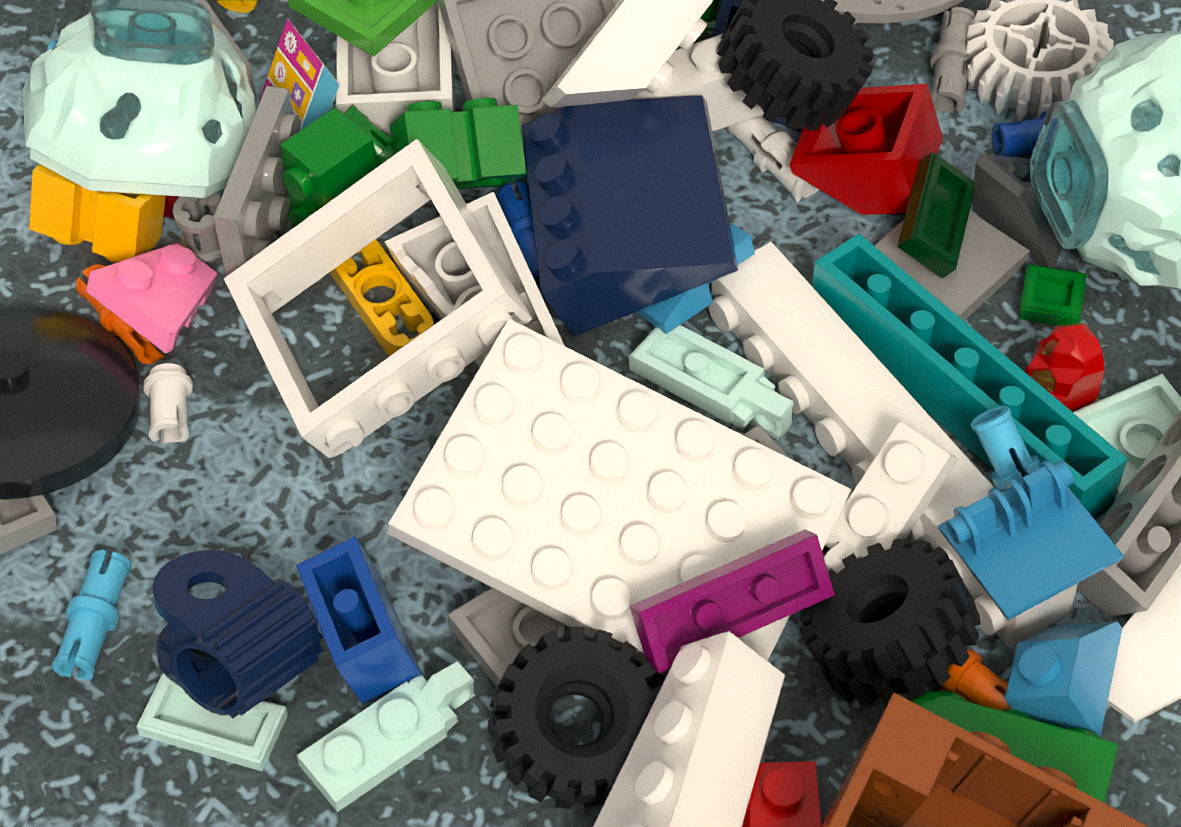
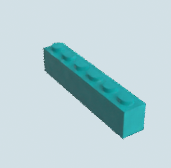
[811,233,1128,519]

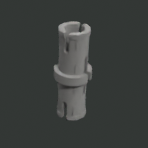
[930,7,976,113]

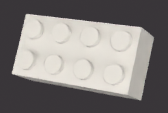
[336,1,455,138]

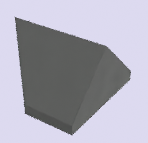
[973,154,1066,269]

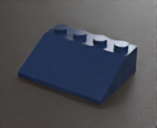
[521,95,738,337]

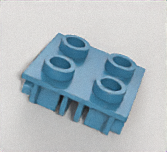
[938,460,1124,620]

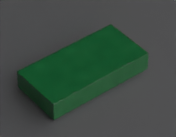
[897,152,974,278]

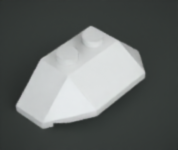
[542,0,713,107]

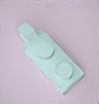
[629,325,794,440]
[297,661,475,812]

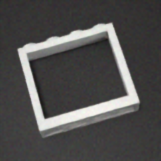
[224,139,532,458]

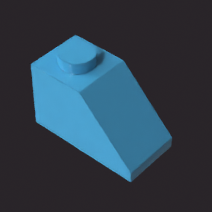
[1005,621,1122,737]

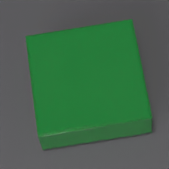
[1018,264,1087,326]

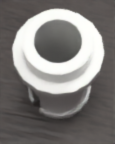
[144,363,193,443]

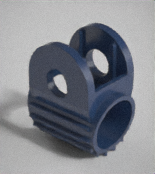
[153,550,324,719]

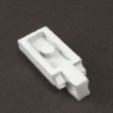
[824,421,958,573]

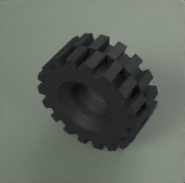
[717,0,874,131]
[799,539,981,707]
[488,627,662,809]

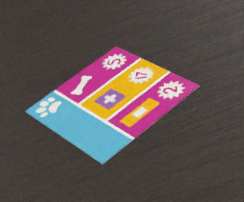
[259,19,340,130]

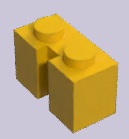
[29,164,166,263]

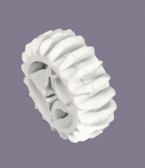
[964,0,1114,121]

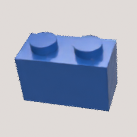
[296,536,422,704]

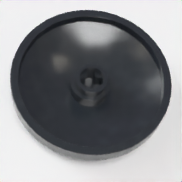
[0,308,140,500]

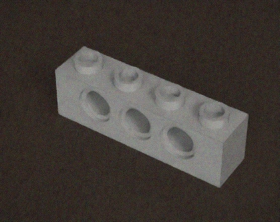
[1077,411,1181,617]

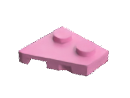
[86,243,218,353]

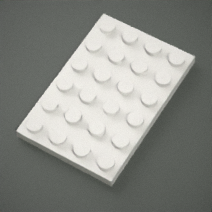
[387,319,852,676]

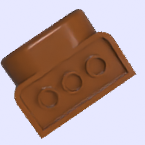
[821,693,1148,827]

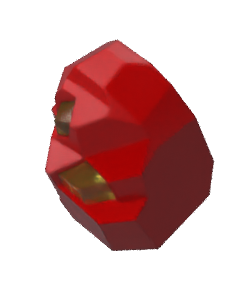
[1024,323,1105,412]

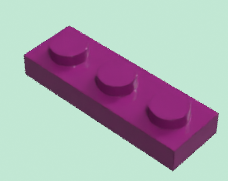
[629,529,835,673]

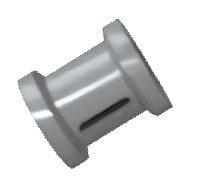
[173,192,222,263]

